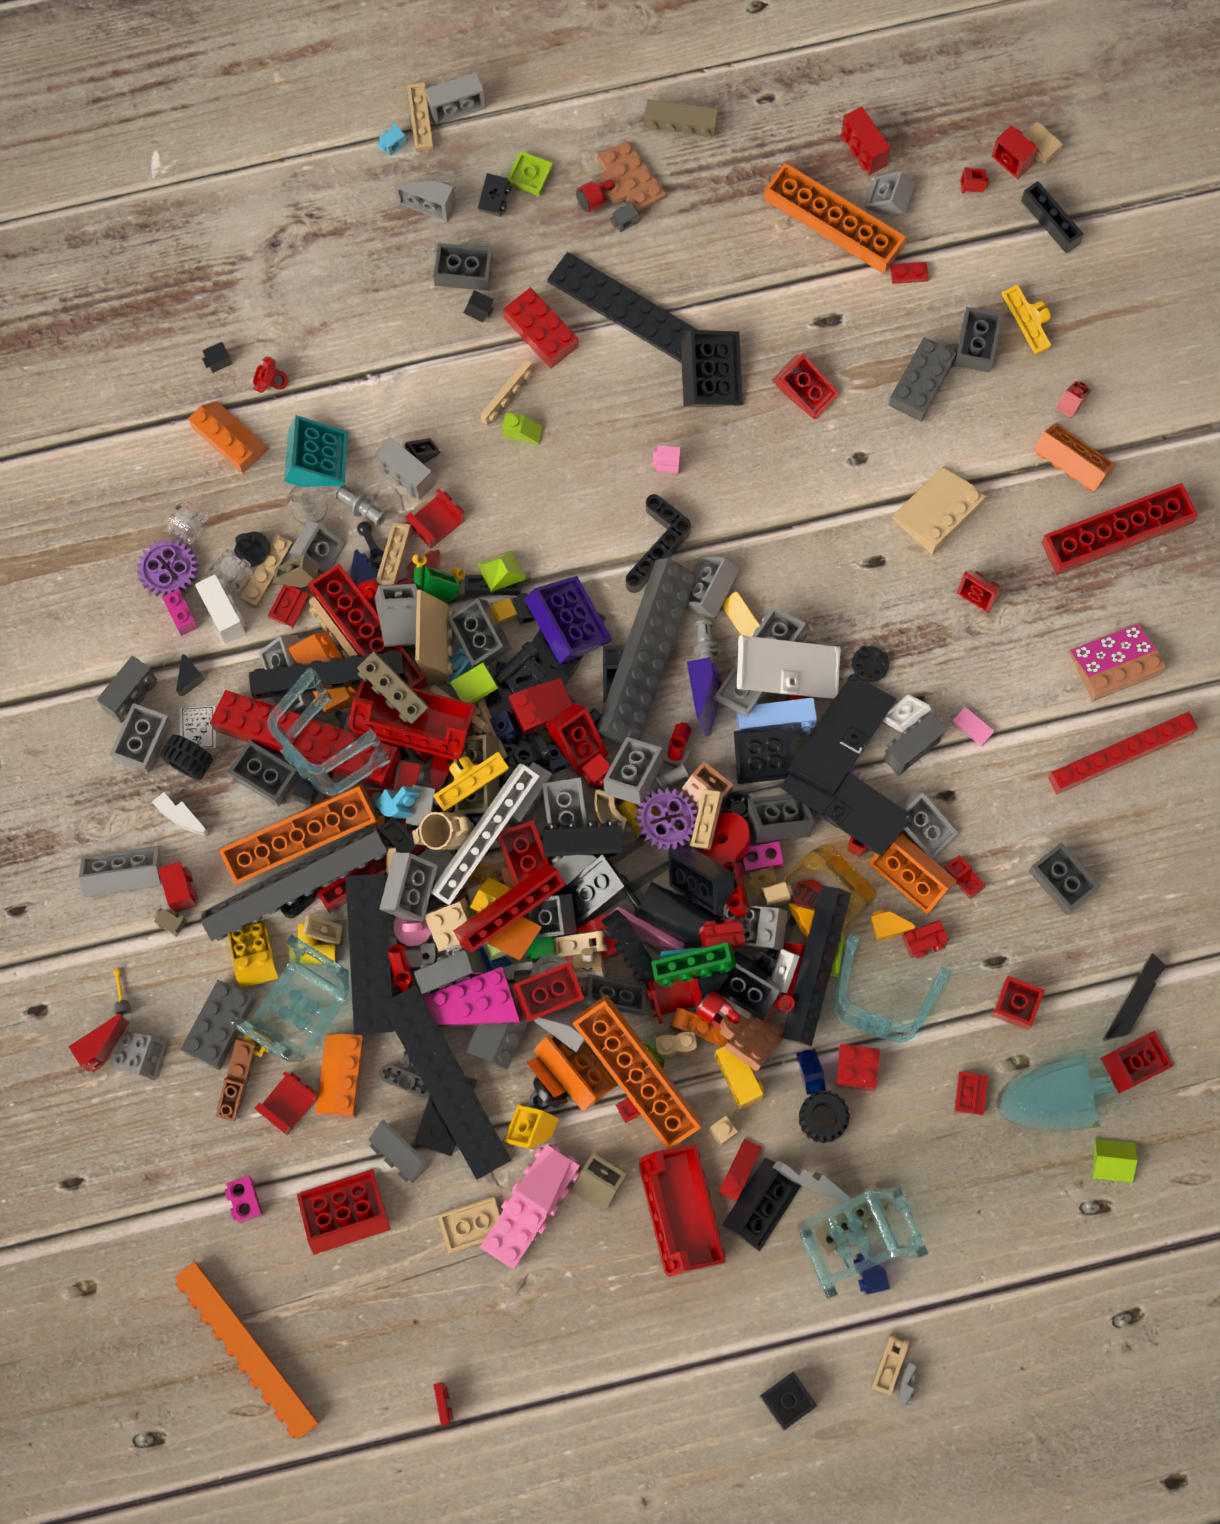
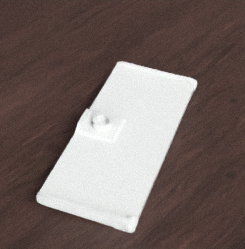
[737,635,841,699]

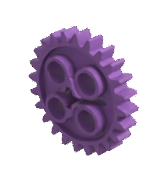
[137,538,198,597]
[635,787,697,851]

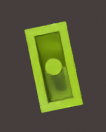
[502,412,543,445]

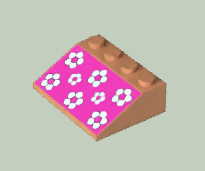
[1069,623,1166,702]

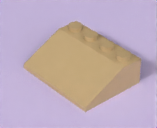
[891,467,986,554]
[415,590,454,682]

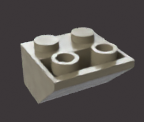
[572,1153,627,1211]

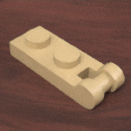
[553,931,607,958]
[871,1334,910,1396]

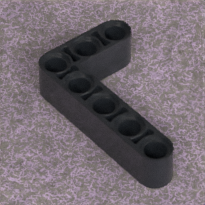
[626,494,691,593]

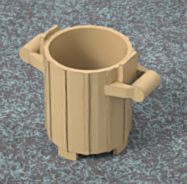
[412,812,474,850]

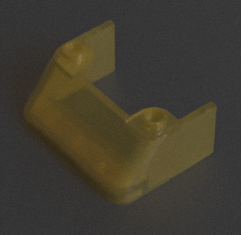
[784,844,877,933]

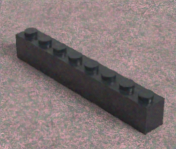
[249,650,406,700]
[782,886,851,1046]

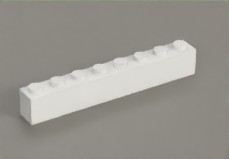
[431,764,539,905]

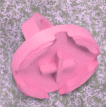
[393,913,431,946]

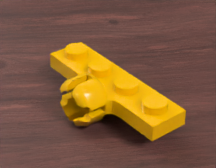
[1001,284,1052,356]
[433,752,509,812]

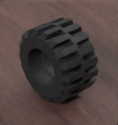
[160,734,214,780]
[799,1090,850,1143]

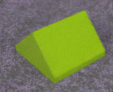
[450,663,498,704]
[1092,1138,1138,1183]

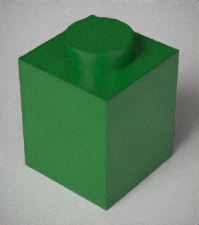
[527,936,555,962]

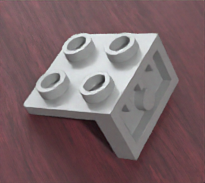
[112,1031,167,1081]

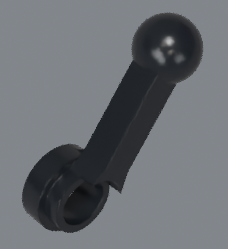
[357,521,384,569]

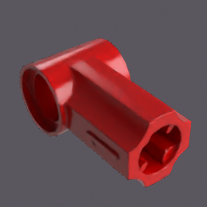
[667,722,692,761]

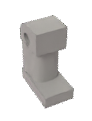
[388,936,437,973]

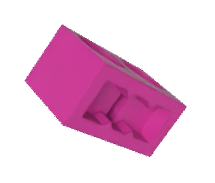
[162,589,198,636]
[741,841,784,875]
[224,1175,263,1224]

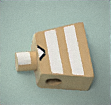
[571,948,607,991]

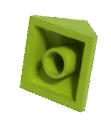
[477,551,526,592]

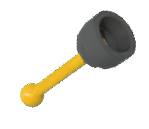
[113,968,131,1015]

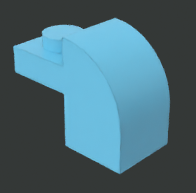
[375,786,420,819]

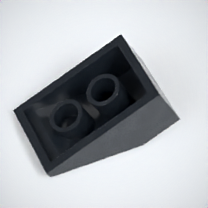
[717,951,781,1020]

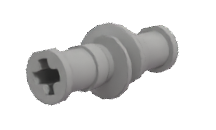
[334,484,387,527]
[694,620,718,663]
[646,762,689,796]

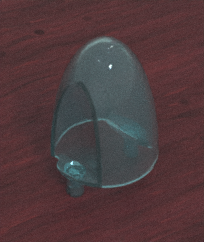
[996,1049,1114,1131]

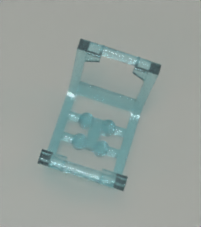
[267,667,390,796]
[833,934,951,1043]
[230,935,349,1062]
[797,1187,928,1299]

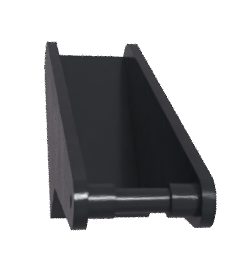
[553,827,673,928]

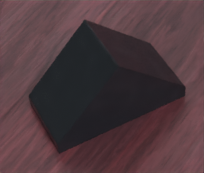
[404,438,440,464]
[176,654,204,696]
[697,971,729,996]

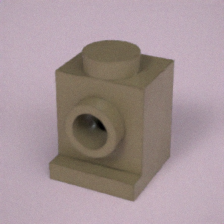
[154,908,187,937]

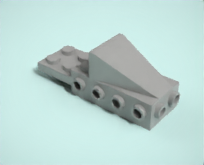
[714,607,807,717]

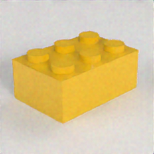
[714,1046,765,1110]

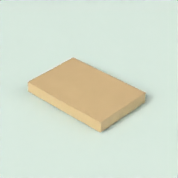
[437,1196,500,1254]

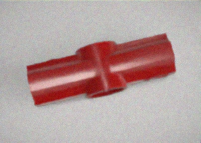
[388,944,415,994]

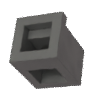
[610,200,639,232]

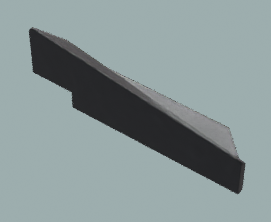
[1102,953,1166,1041]

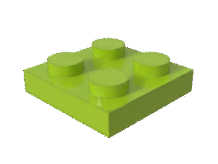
[507,151,553,196]

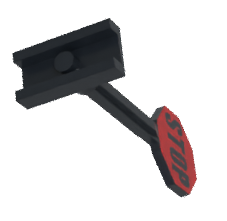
[754,879,822,976]

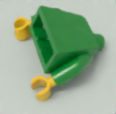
[412,554,466,603]

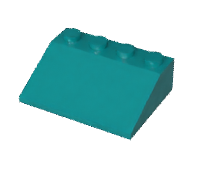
[284,415,348,487]

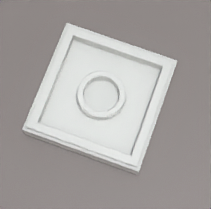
[882,694,931,733]

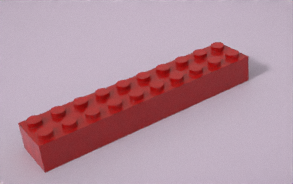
[210,690,402,790]

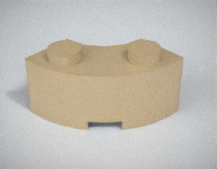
[594,789,627,836]

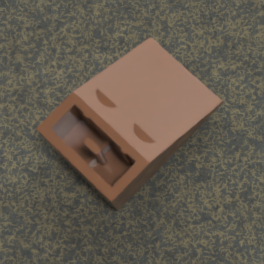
[669,761,734,831]

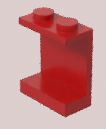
[405,488,464,549]
[646,977,702,1024]
[254,1071,317,1135]

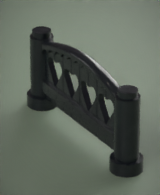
[494,641,601,733]

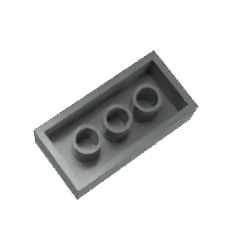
[888,337,957,422]
[180,979,256,1070]

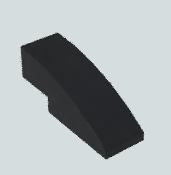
[603,645,622,703]

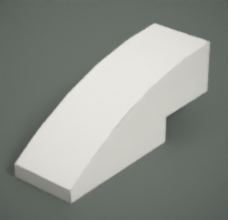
[152,792,209,837]

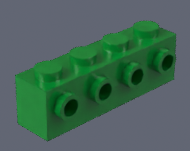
[651,942,737,987]

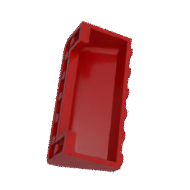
[349,679,476,760]
[639,1144,726,1277]

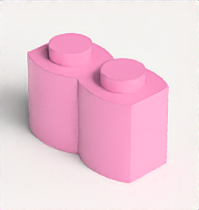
[653,445,680,474]

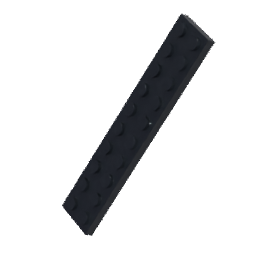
[547,252,698,363]
[381,985,511,1180]

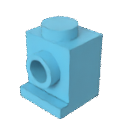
[377,123,406,156]

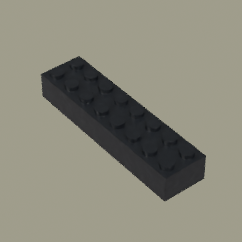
[345,874,394,1035]

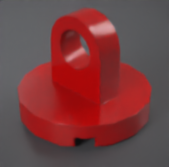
[253,356,289,393]

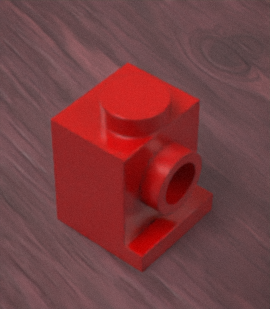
[960,167,989,194]

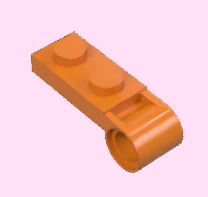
[670,1008,728,1048]

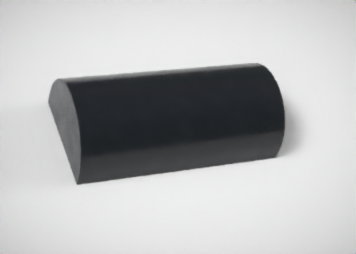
[634,881,722,948]

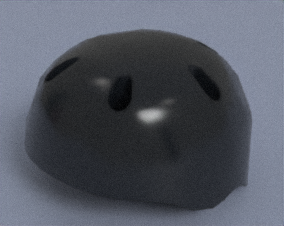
[722,791,751,820]

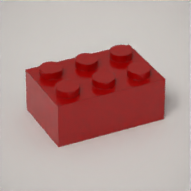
[840,106,891,175]
[512,962,585,1023]

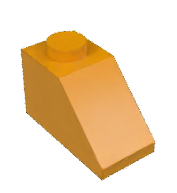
[788,903,815,938]
[869,910,915,942]

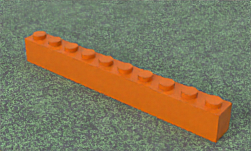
[175,1262,320,1440]

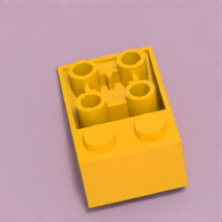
[228,921,279,989]

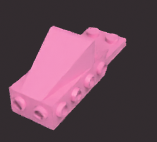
[480,1144,580,1270]

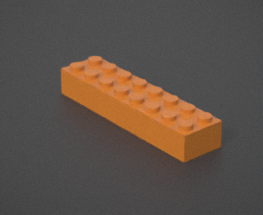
[764,163,906,274]
[219,783,378,885]
[573,995,702,1149]

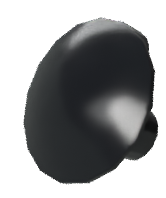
[852,645,889,682]

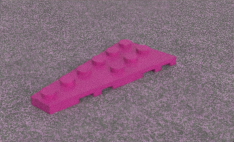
[422,967,521,1026]

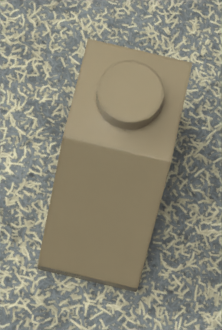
[273,555,319,588]

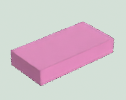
[952,707,994,746]

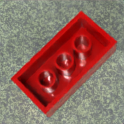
[503,287,579,369]

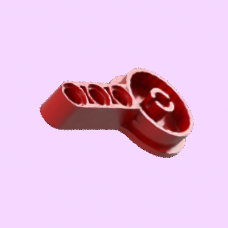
[695,812,751,918]

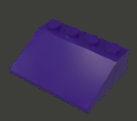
[524,576,613,664]
[687,657,723,737]

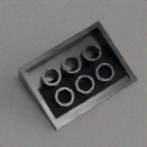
[680,330,743,407]

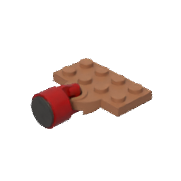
[576,140,667,213]
[696,991,783,1071]

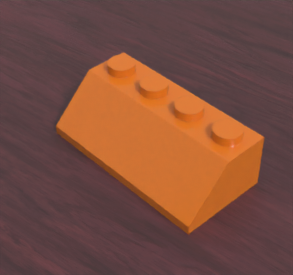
[188,401,269,474]
[1033,423,1116,492]
[289,632,359,712]
[868,833,957,915]
[315,1034,365,1118]
[534,1034,618,1111]

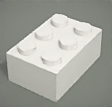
[195,574,246,644]

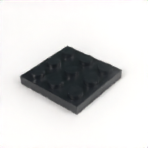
[733,725,794,784]

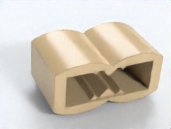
[1023,122,1062,164]
[761,881,793,908]
[655,1032,697,1058]

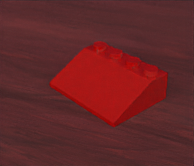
[297,1169,391,1255]

